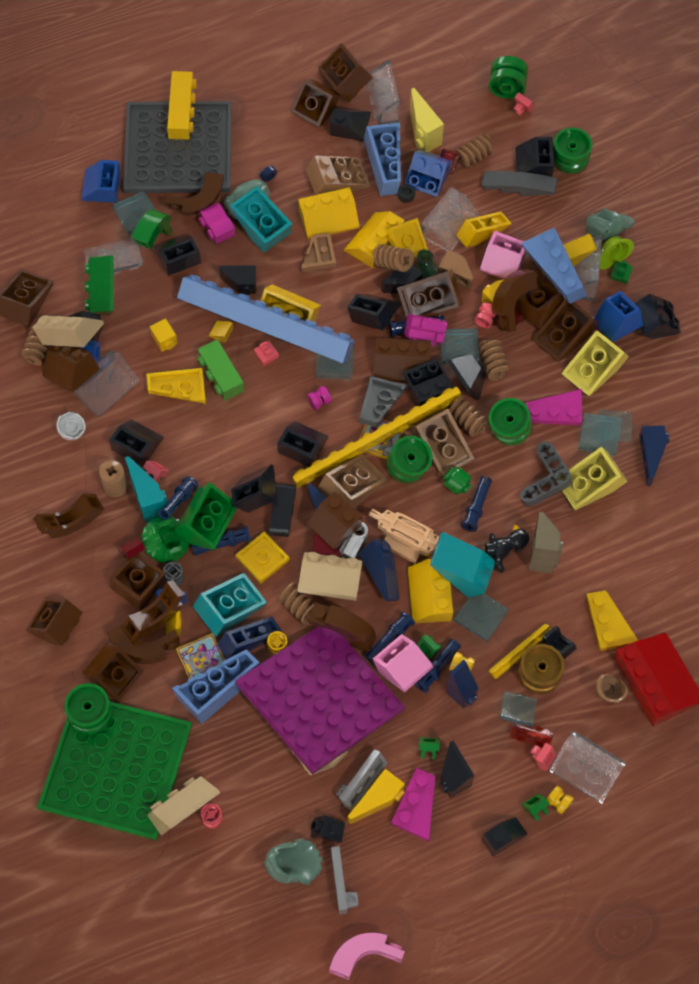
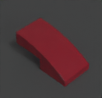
[118,537,146,559]

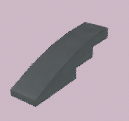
[482,171,558,196]

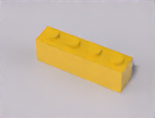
[167,71,197,140]

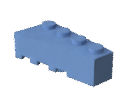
[364,123,401,196]
[521,227,587,304]
[172,650,260,724]

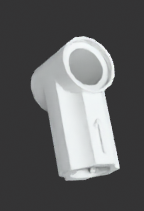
[339,522,368,559]

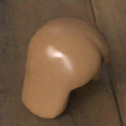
[595,673,628,703]

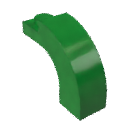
[131,209,173,250]

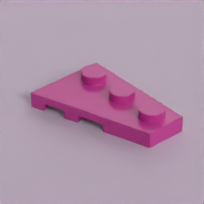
[525,389,582,426]
[391,768,435,842]

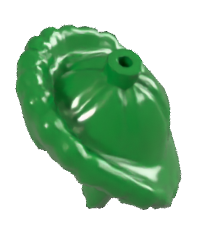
[141,516,190,563]

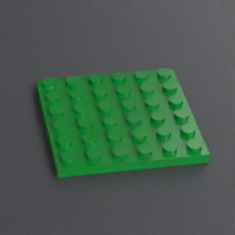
[37,702,193,841]

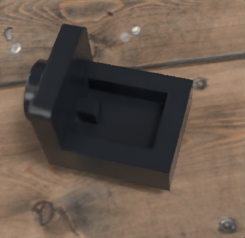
[543,626,577,659]
[310,815,345,843]

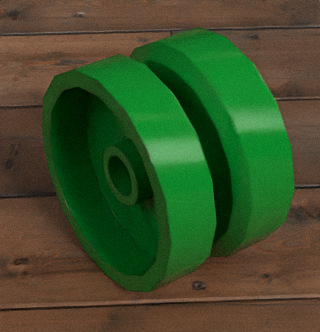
[488,56,528,99]
[553,127,593,174]
[489,398,532,446]
[386,436,433,484]
[64,683,113,735]

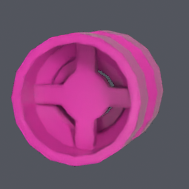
[306,386,332,411]

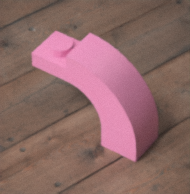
[329,933,405,980]

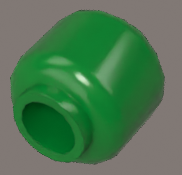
[443,467,472,495]

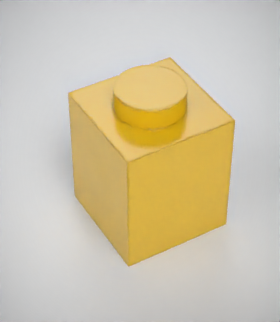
[149,318,178,352]

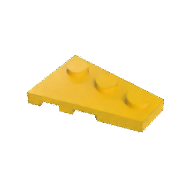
[147,368,206,404]
[586,590,638,651]

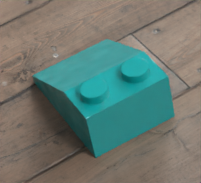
[230,186,293,253]
[125,456,168,523]
[430,532,496,597]
[193,573,267,637]

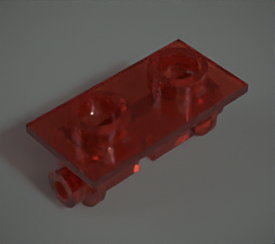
[510,720,554,748]

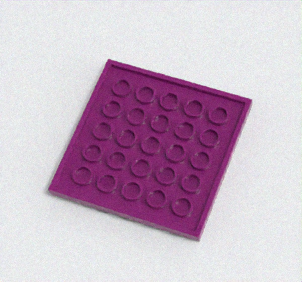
[235,627,405,775]

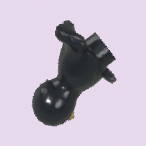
[485,524,530,573]

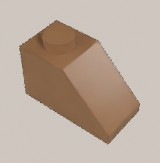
[438,250,473,290]

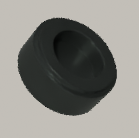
[397,185,415,203]

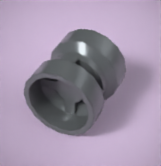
[163,562,184,586]

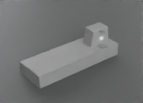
[336,749,388,811]
[331,846,358,915]

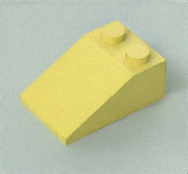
[410,88,444,152]
[561,330,629,397]
[560,447,628,511]

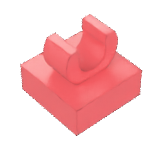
[514,92,534,116]
[254,341,279,366]
[143,461,169,482]
[531,743,556,772]

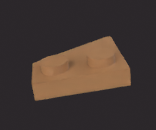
[302,233,336,272]

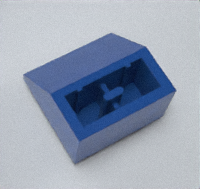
[405,149,452,197]
[81,160,121,203]
[594,291,643,343]

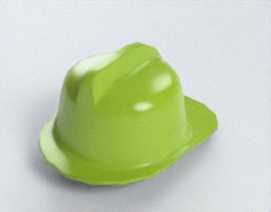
[598,236,634,270]

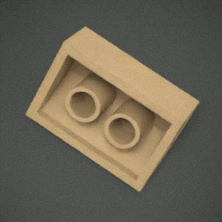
[33,315,104,347]
[297,552,362,601]
[147,776,220,836]

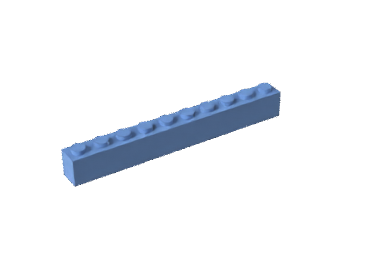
[177,274,355,363]

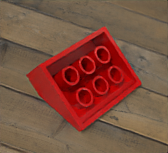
[614,632,699,726]

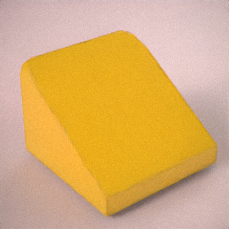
[209,321,233,343]
[166,611,182,636]

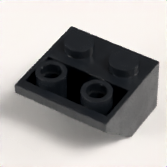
[515,137,554,177]
[154,234,201,276]
[347,294,401,331]
[634,294,681,339]
[403,358,454,407]
[109,419,164,467]
[277,421,329,467]
[231,464,277,513]

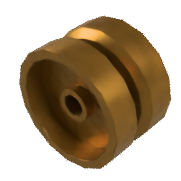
[518,644,565,695]

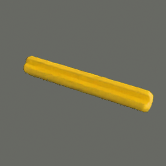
[489,624,551,679]

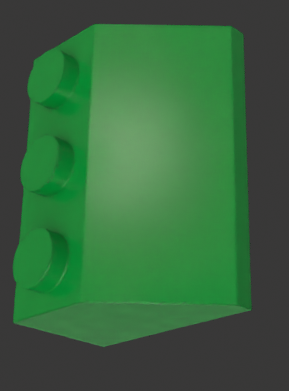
[85,255,114,316]
[174,482,237,550]

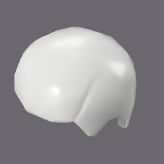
[56,412,86,441]

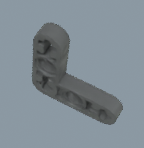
[520,442,572,507]

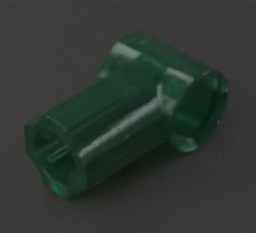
[415,249,439,279]

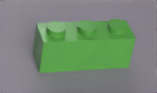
[197,340,244,401]

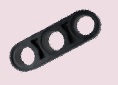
[269,483,296,537]

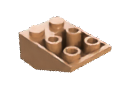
[306,156,370,195]

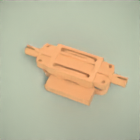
[369,509,439,564]

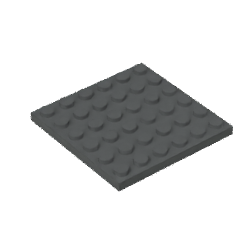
[124,101,232,193]

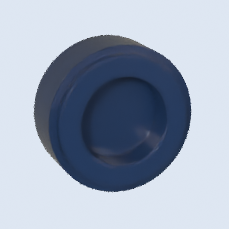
[259,166,277,182]

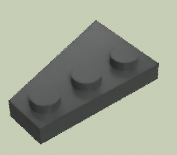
[358,376,407,427]

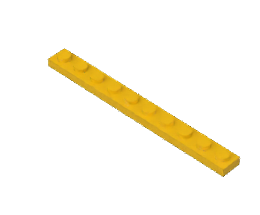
[292,387,461,489]

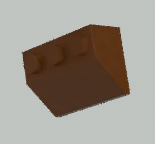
[374,338,432,383]
[43,345,100,393]

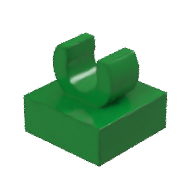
[610,261,633,284]
[417,634,441,661]
[419,737,440,760]
[521,794,550,821]

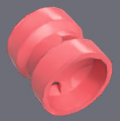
[474,303,496,328]
[201,803,222,828]

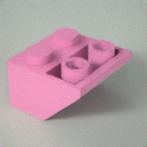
[480,231,526,279]
[373,634,434,692]

